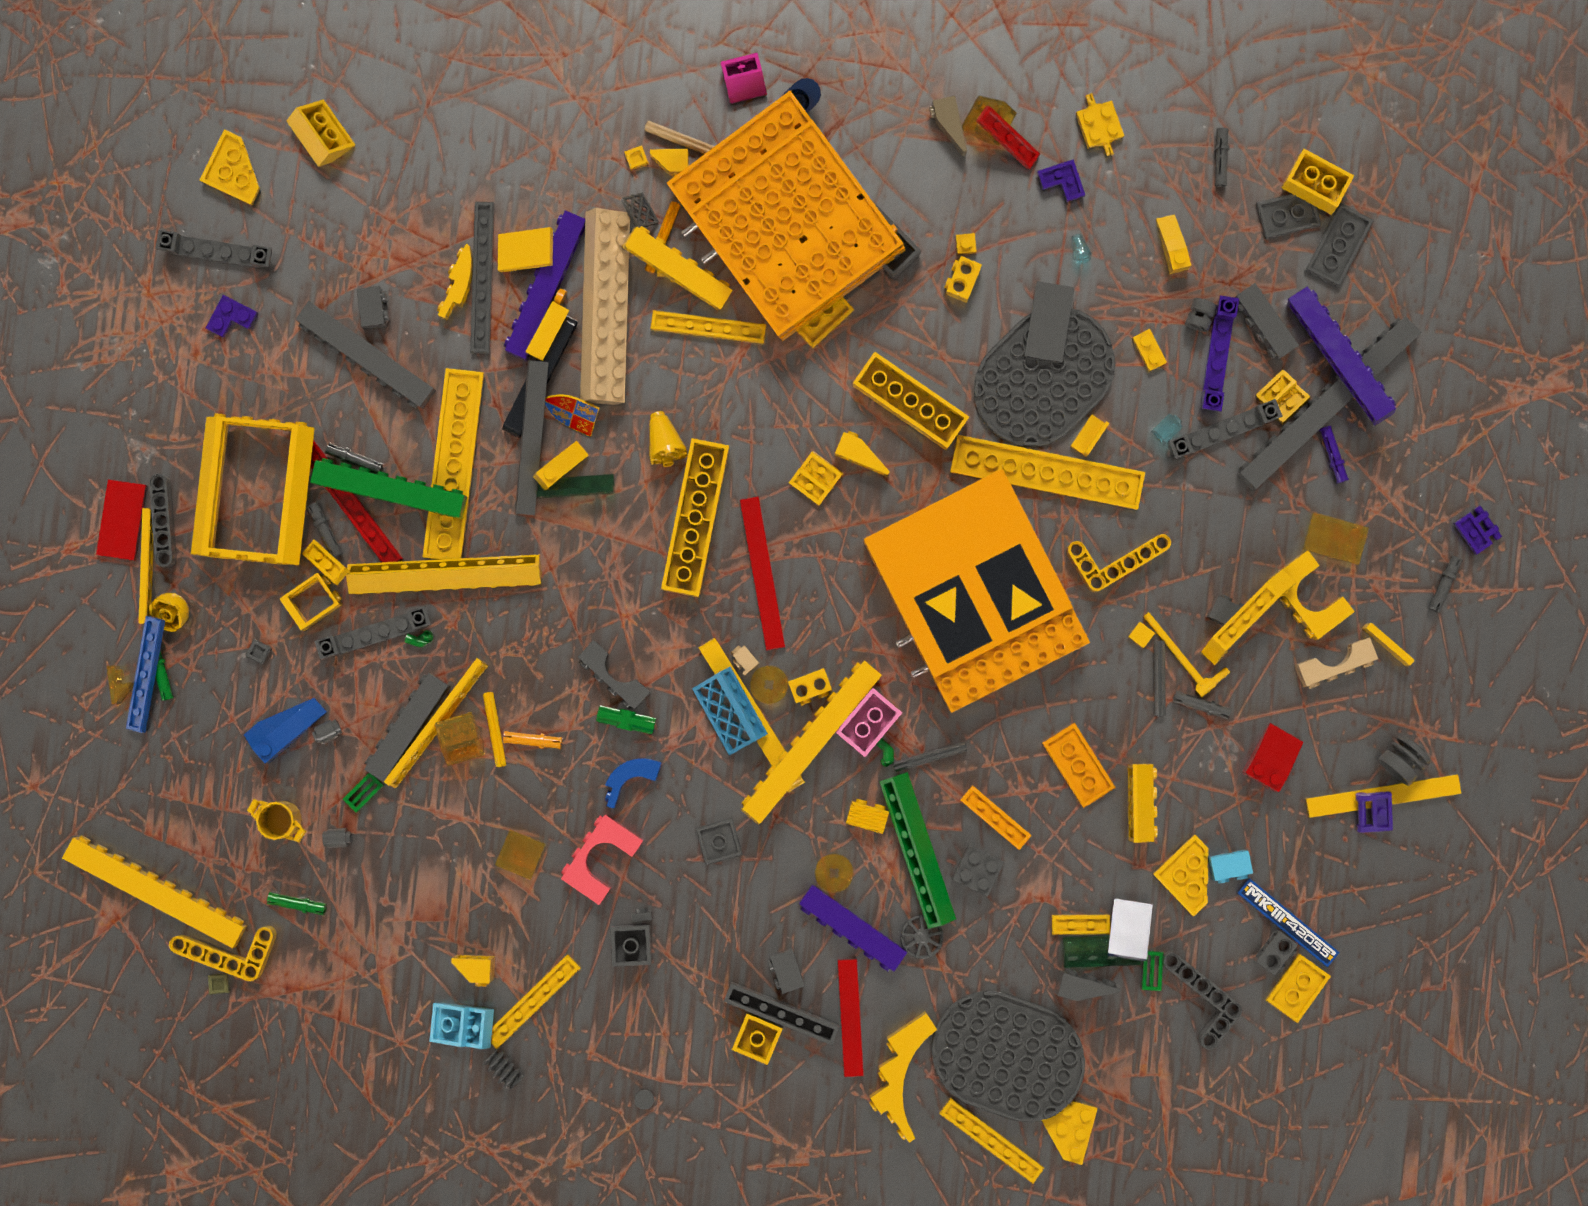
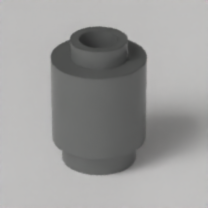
[312,719,343,745]
[322,828,352,848]

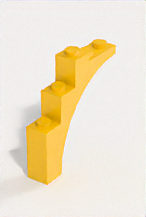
[869,1012,937,1143]

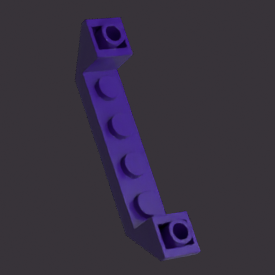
[1202,295,1239,412]

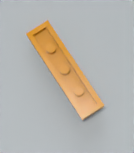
[960,785,1032,850]

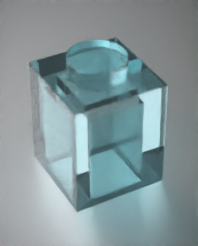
[1151,413,1183,445]

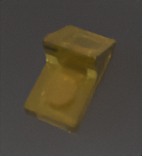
[107,665,134,705]

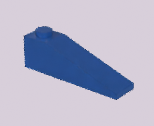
[244,698,327,764]

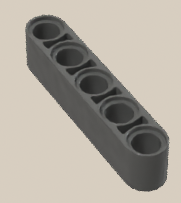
[149,473,177,568]

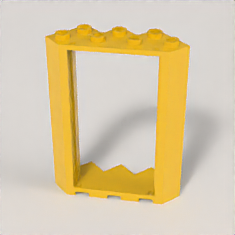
[191,413,315,565]

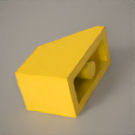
[650,149,689,177]

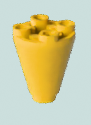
[649,411,688,467]

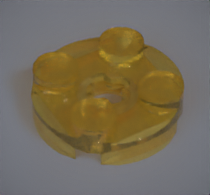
[750,666,788,704]
[815,854,854,893]

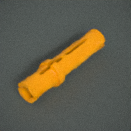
[503,731,562,749]

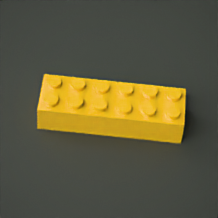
[852,352,969,451]

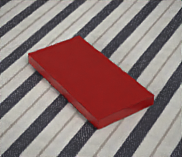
[96,479,147,561]

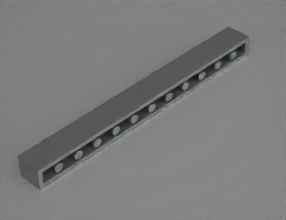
[1237,316,1422,491]

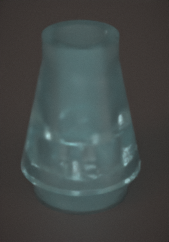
[1071,234,1092,264]

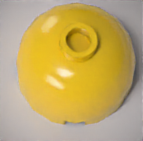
[149,592,190,632]

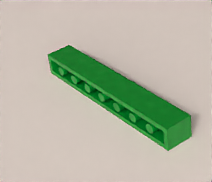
[310,458,468,519]
[879,772,956,929]

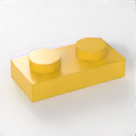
[1132,329,1167,372]

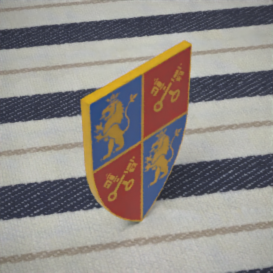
[545,394,599,437]

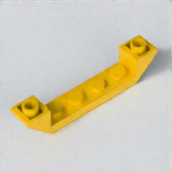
[1201,569,1296,665]

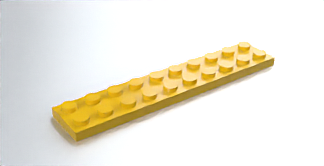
[423,368,485,560]
[950,435,1145,510]

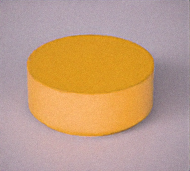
[553,289,567,306]

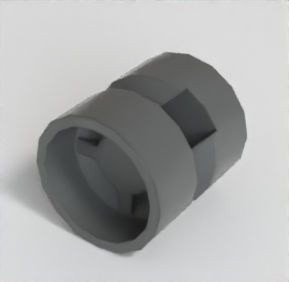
[1185,298,1217,332]

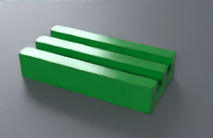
[343,773,384,813]
[1141,951,1163,991]

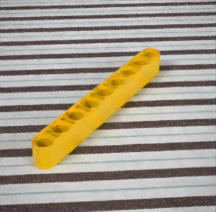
[698,637,805,792]

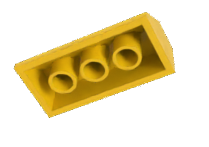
[1128,764,1158,843]

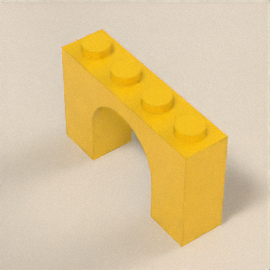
[1268,550,1355,640]

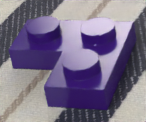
[1037,159,1085,202]
[206,295,258,338]

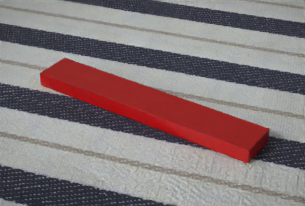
[838,959,864,1077]

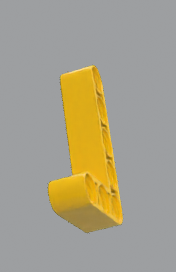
[1066,534,1171,592]
[169,926,277,981]

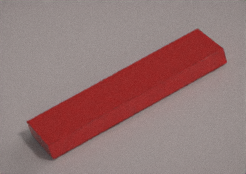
[976,106,1040,169]

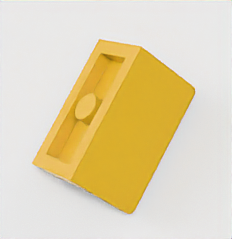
[1070,415,1109,457]

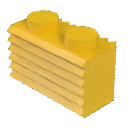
[846,798,889,834]

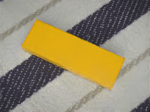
[525,301,569,362]
[302,539,349,585]
[1362,623,1414,666]
[1051,914,1110,935]

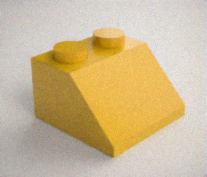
[451,955,495,987]

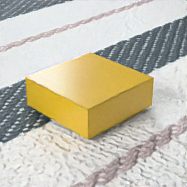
[624,145,649,171]
[1128,622,1155,648]

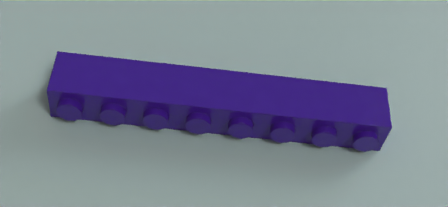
[504,210,585,362]
[1287,286,1396,426]

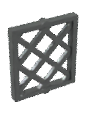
[620,192,659,228]

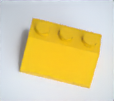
[286,99,356,167]

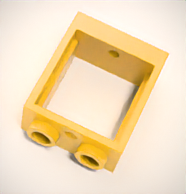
[280,572,342,631]

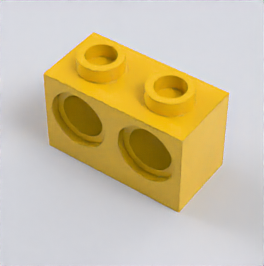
[944,256,982,303]
[788,668,832,706]

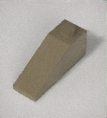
[929,96,967,156]

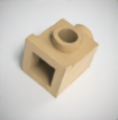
[730,645,759,675]

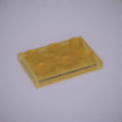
[1302,512,1369,565]

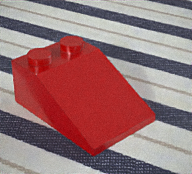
[1241,723,1303,792]

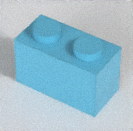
[1208,850,1253,883]

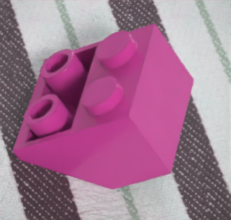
[721,53,767,104]

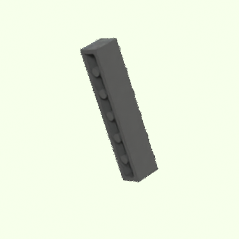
[364,673,450,782]
[724,981,839,1045]

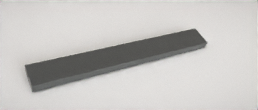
[470,202,495,354]
[515,360,548,515]

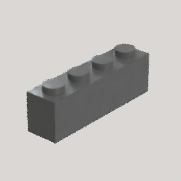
[1234,283,1299,361]

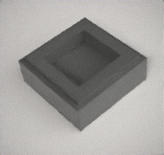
[245,639,272,665]

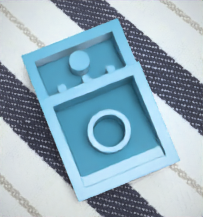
[429,1003,494,1049]

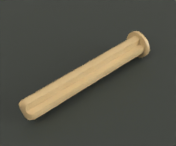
[645,121,715,154]

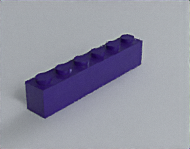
[799,884,907,971]

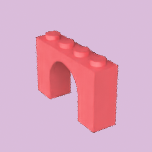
[561,814,644,905]

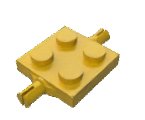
[1075,93,1124,157]

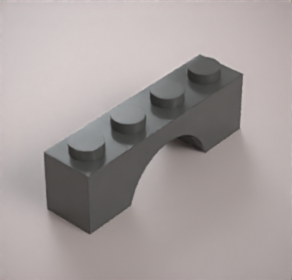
[578,640,651,709]

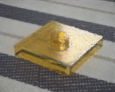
[495,829,546,880]

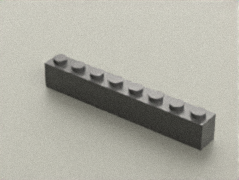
[295,301,436,409]

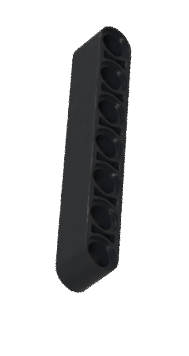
[502,316,578,438]

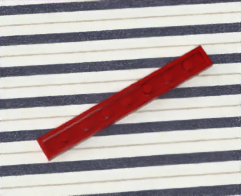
[310,439,403,562]
[740,496,785,650]

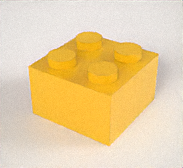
[732,1011,783,1065]

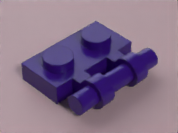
[1453,505,1502,555]

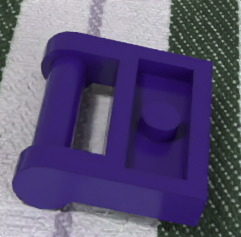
[1356,792,1393,833]

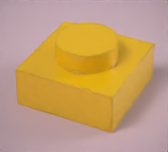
[955,233,977,255]

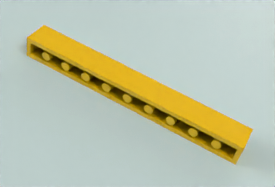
[346,554,542,595]
[740,660,882,825]
[62,836,247,948]

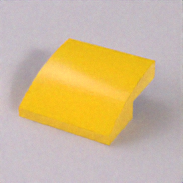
[1256,370,1311,425]
[789,451,843,505]

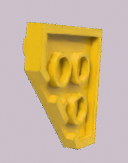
[199,129,260,206]
[1153,834,1209,917]
[1042,1100,1098,1165]

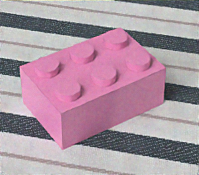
[835,688,902,757]

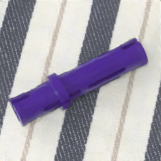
[1319,426,1349,484]

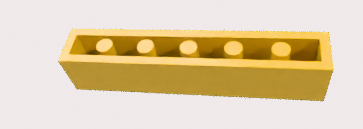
[622,226,733,310]

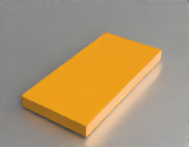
[1042,723,1116,808]

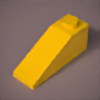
[1156,214,1191,274]
[835,431,890,477]
[533,440,589,491]

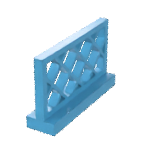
[692,667,768,756]

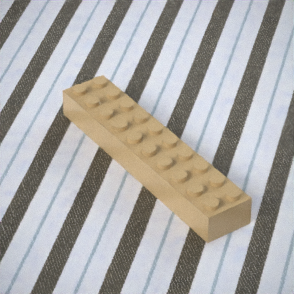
[580,208,630,405]

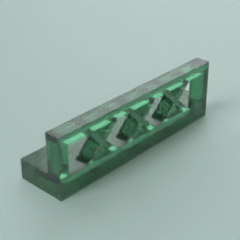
[536,474,615,499]
[1062,936,1141,968]

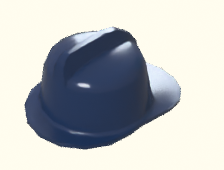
[781,78,821,113]

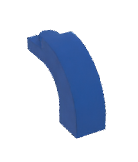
[605,758,662,809]

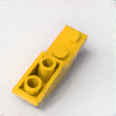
[437,244,473,321]

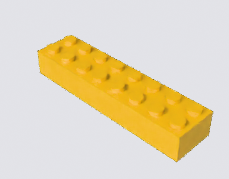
[661,438,730,598]

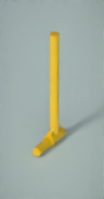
[1143,612,1231,698]

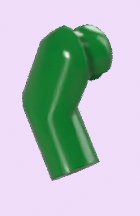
[405,630,433,648]
[876,738,894,767]

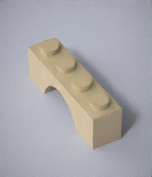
[1294,637,1378,689]

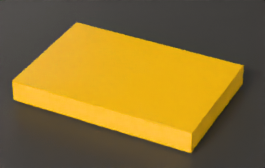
[498,227,553,272]
[797,297,855,349]
[1265,953,1331,1023]

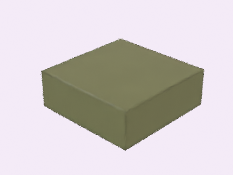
[208,973,230,995]

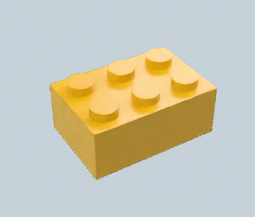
[1281,149,1354,215]

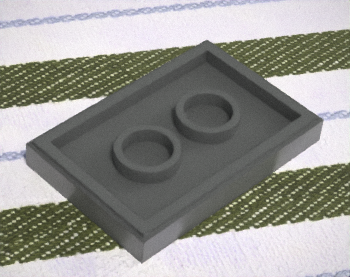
[1256,194,1321,240]

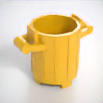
[247,798,306,843]

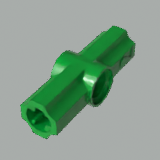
[596,705,656,734]

